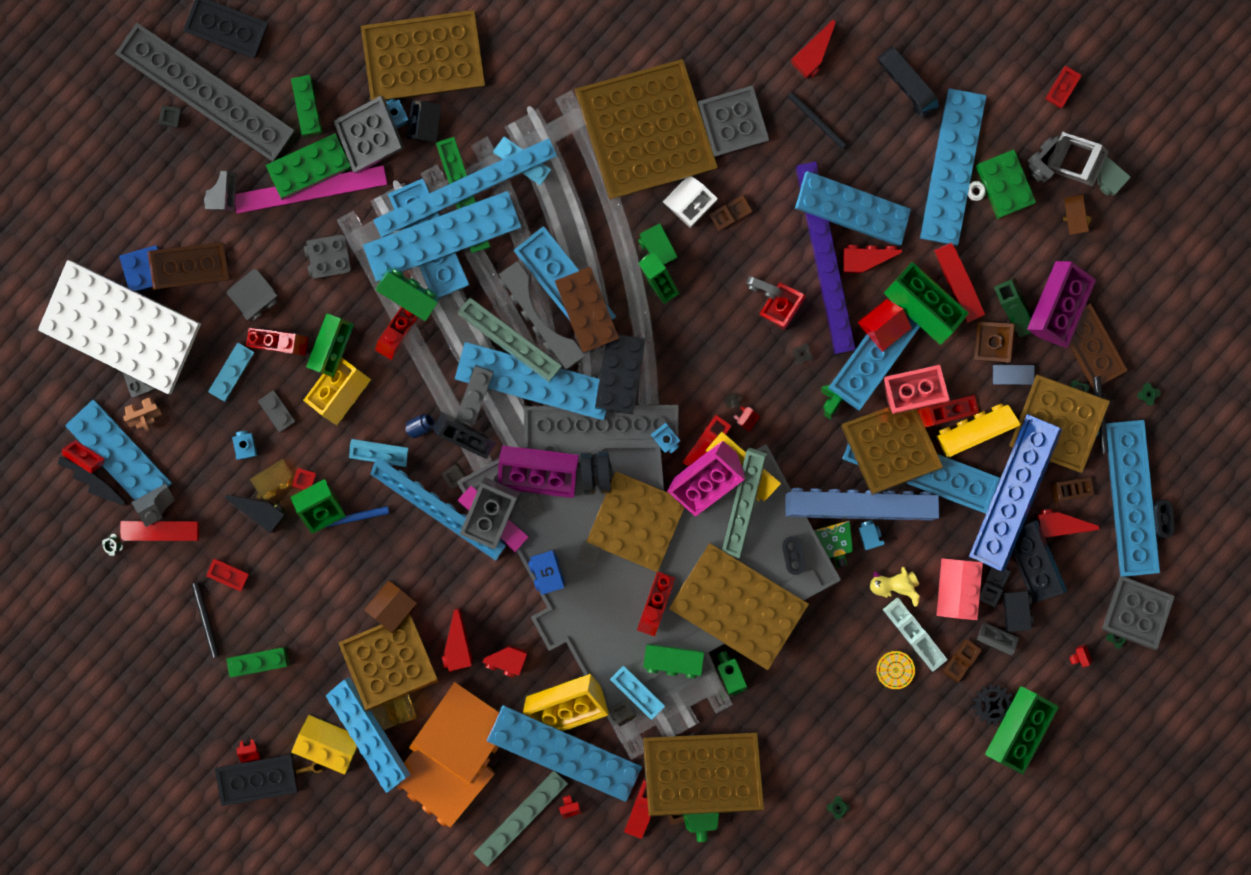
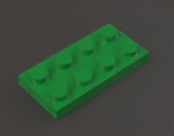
[266,134,352,200]

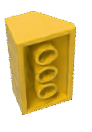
[936,403,1020,457]
[706,432,781,502]
[523,674,609,731]

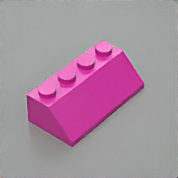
[667,440,745,517]

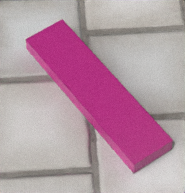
[458,486,528,552]

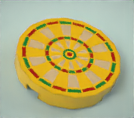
[876,651,915,689]

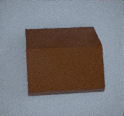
[974,322,1015,362]
[364,581,417,634]

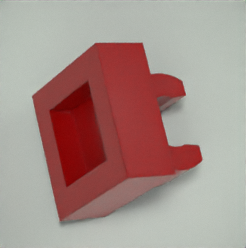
[734,407,760,432]
[292,468,316,490]
[1069,644,1093,668]
[237,739,260,763]
[559,795,582,819]

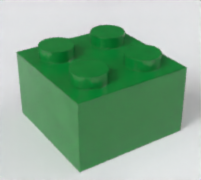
[291,479,346,534]

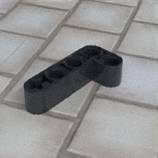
[876,46,939,119]

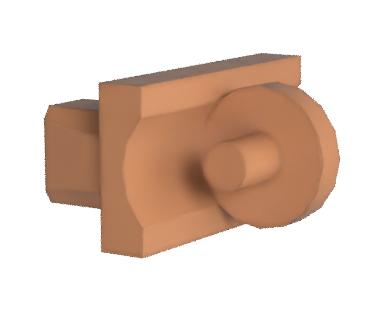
[123,397,162,432]

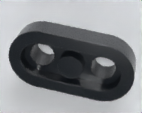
[1153,500,1175,538]
[782,536,805,575]

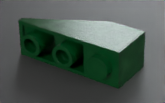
[994,277,1032,337]

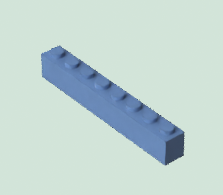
[785,488,939,521]

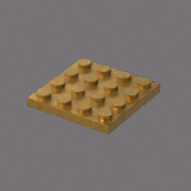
[1009,374,1110,473]
[841,407,943,495]
[586,471,685,572]
[338,614,438,712]

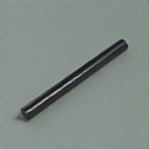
[787,91,847,149]
[1093,376,1109,453]
[191,582,219,658]

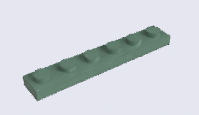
[458,298,561,383]
[722,448,767,558]
[473,770,568,867]

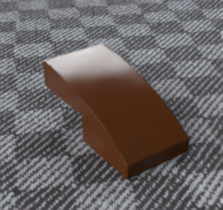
[1064,194,1089,235]
[709,195,753,231]
[942,639,981,683]

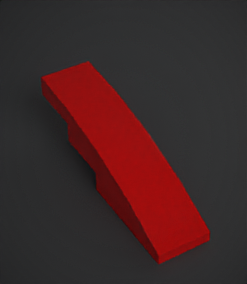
[934,242,985,323]
[120,521,199,541]

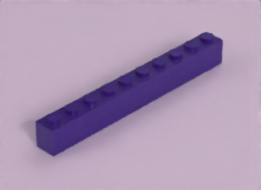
[796,162,855,355]

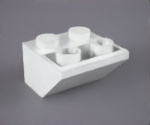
[663,176,718,228]

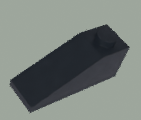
[433,412,496,459]
[224,495,286,533]

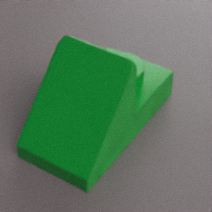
[821,385,844,420]

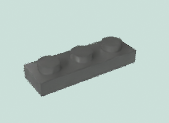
[456,364,494,425]

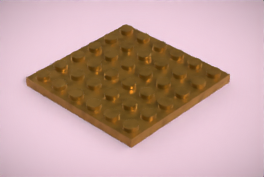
[574,59,718,200]

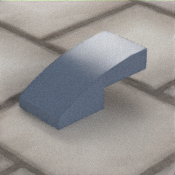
[993,365,1034,385]

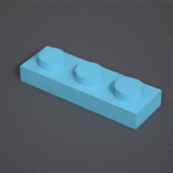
[493,137,552,186]
[208,343,255,402]
[349,439,408,467]
[610,665,665,720]

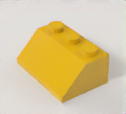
[304,358,371,426]
[292,715,357,774]

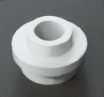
[968,181,986,201]

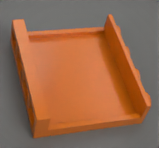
[409,682,499,788]
[396,749,495,827]

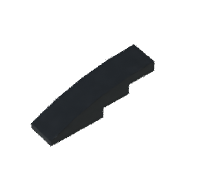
[57,457,128,506]

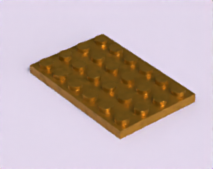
[361,10,485,101]
[669,543,809,670]
[643,733,764,816]

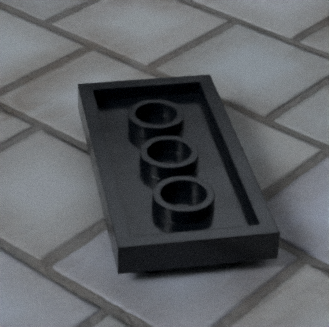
[183,0,269,59]
[595,335,645,415]
[1012,520,1067,603]
[215,754,298,806]

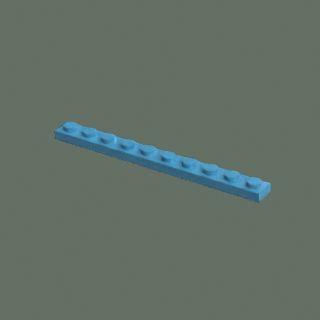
[373,138,557,238]

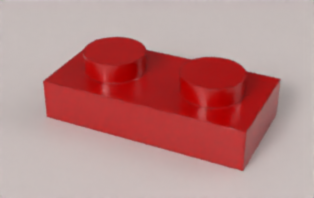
[1045,66,1082,109]
[62,440,105,473]
[206,558,250,592]

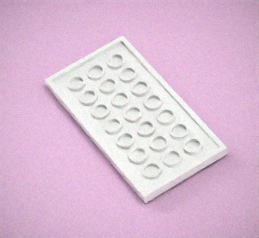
[38,260,201,394]

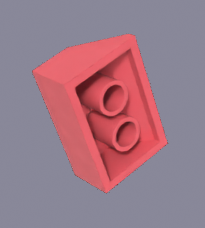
[883,365,949,414]
[936,558,983,620]

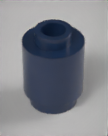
[405,414,435,439]

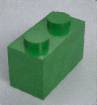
[638,223,678,266]

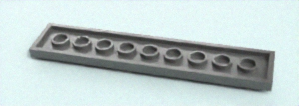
[115,23,295,162]

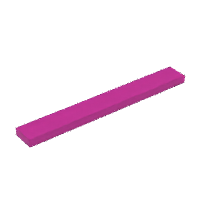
[235,166,387,214]

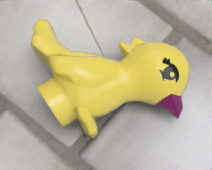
[870,567,920,606]

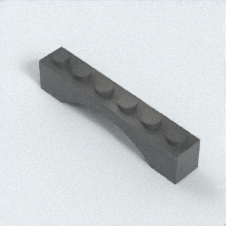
[498,261,586,370]

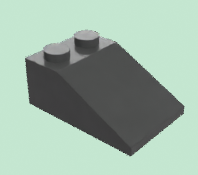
[460,477,520,549]

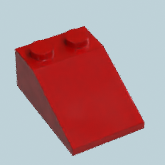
[442,608,474,671]

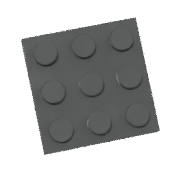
[698,85,769,157]
[334,96,404,173]
[1101,576,1175,650]

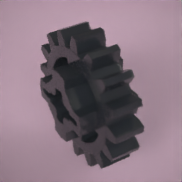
[972,684,1013,726]

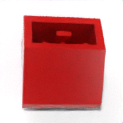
[483,645,528,678]

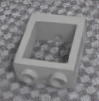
[1047,132,1109,186]

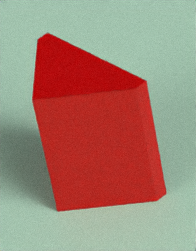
[759,282,806,330]
[858,299,911,352]

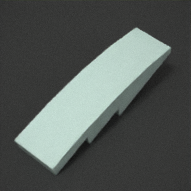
[883,597,947,672]

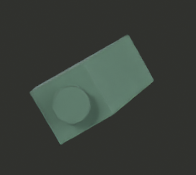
[1097,156,1130,196]

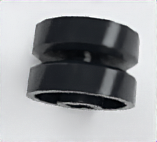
[581,451,613,495]

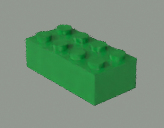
[884,262,969,345]
[985,686,1059,775]

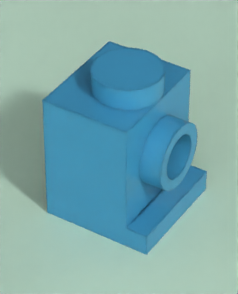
[386,99,409,128]
[651,423,680,453]
[232,430,258,460]
[858,520,884,550]

